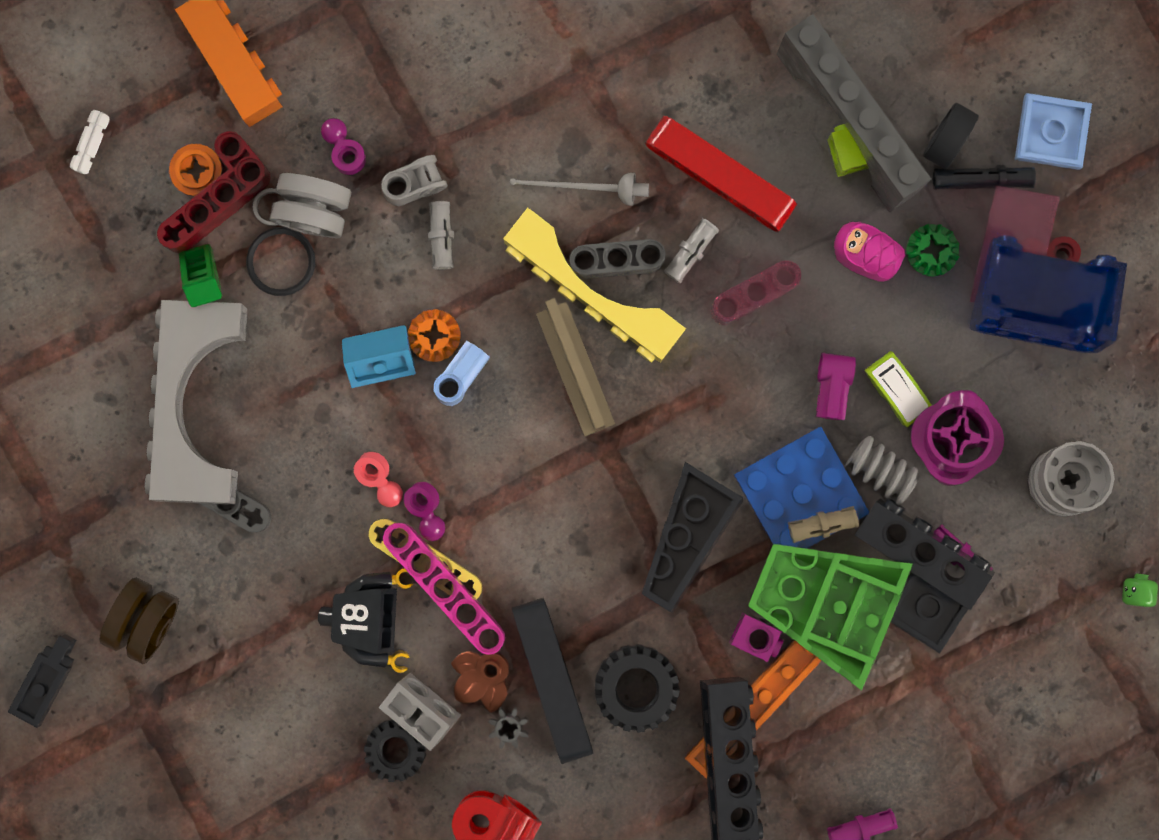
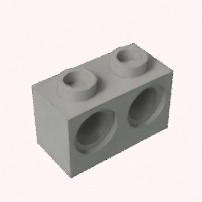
[379,673,461,751]

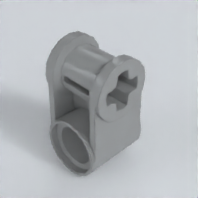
[382,155,448,206]

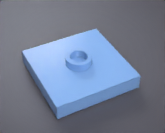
[1015,93,1092,170]

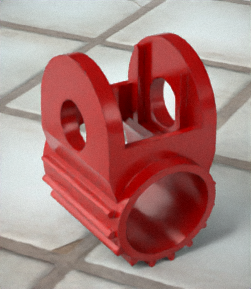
[452,790,542,840]

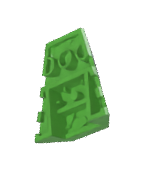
[748,544,913,691]

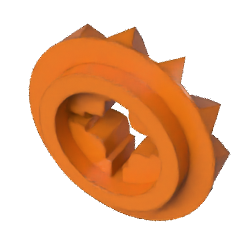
[169,144,223,196]
[407,309,461,362]

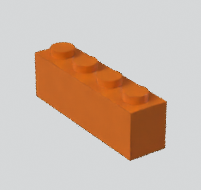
[175,0,283,127]

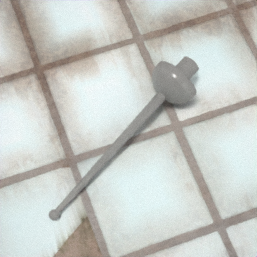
[510,172,649,206]

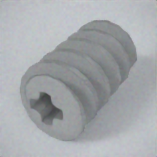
[845,436,919,506]

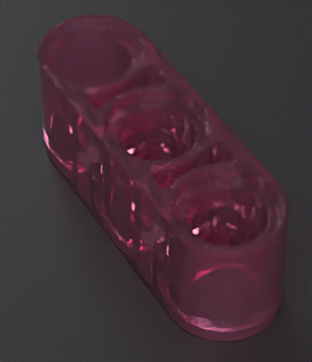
[711,260,801,325]

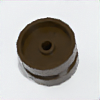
[99,577,179,664]

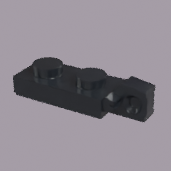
[8,634,77,728]

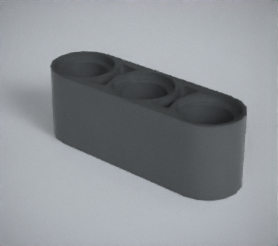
[569,239,666,279]

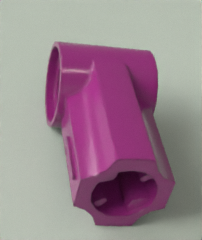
[816,353,856,421]

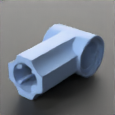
[434,340,490,406]

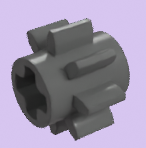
[489,707,529,749]

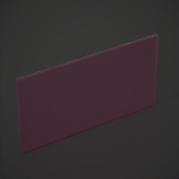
[970,186,1060,312]

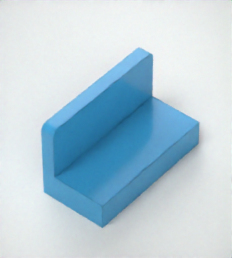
[342,325,416,388]

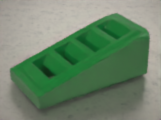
[179,244,222,307]

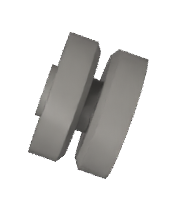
[269,173,352,238]

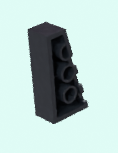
[642,462,743,613]

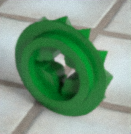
[906,224,960,277]

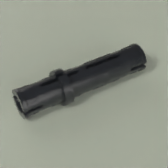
[933,165,1036,191]

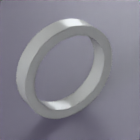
[253,188,289,226]

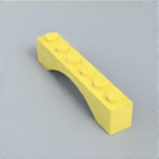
[503,207,686,363]

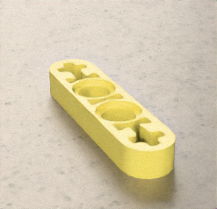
[369,519,482,599]

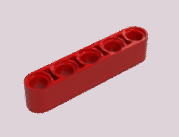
[645,116,797,232]

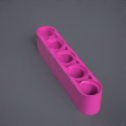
[383,523,505,655]

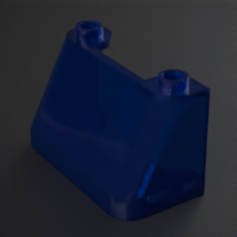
[970,236,1127,353]

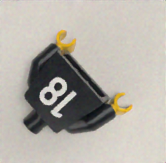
[318,568,413,673]

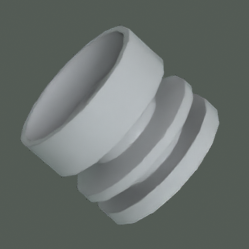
[1028,441,1115,517]

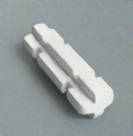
[70,110,110,174]

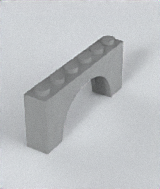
[145,300,247,505]

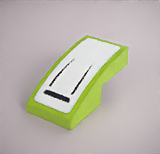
[864,351,932,427]

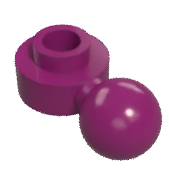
[321,118,366,175]
[404,482,445,541]

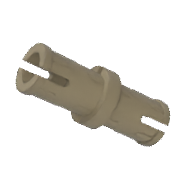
[788,506,859,543]

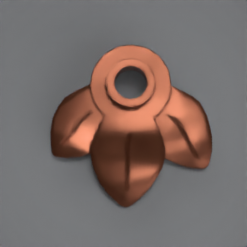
[451,651,509,713]

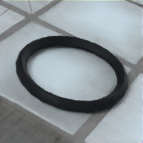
[246,227,315,296]

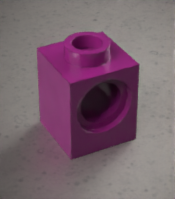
[728,612,784,662]

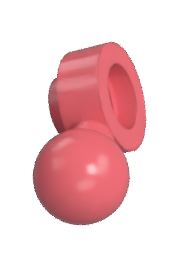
[354,452,403,507]

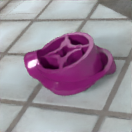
[911,390,1004,486]

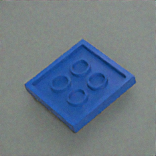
[734,426,869,549]

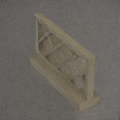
[536,298,615,437]

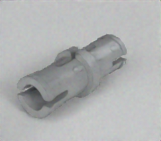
[428,201,454,270]
[664,218,719,284]

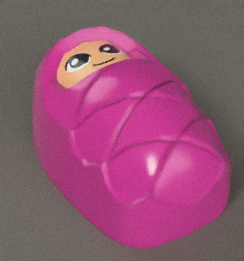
[834,222,905,282]

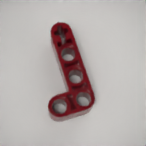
[157,131,270,253]

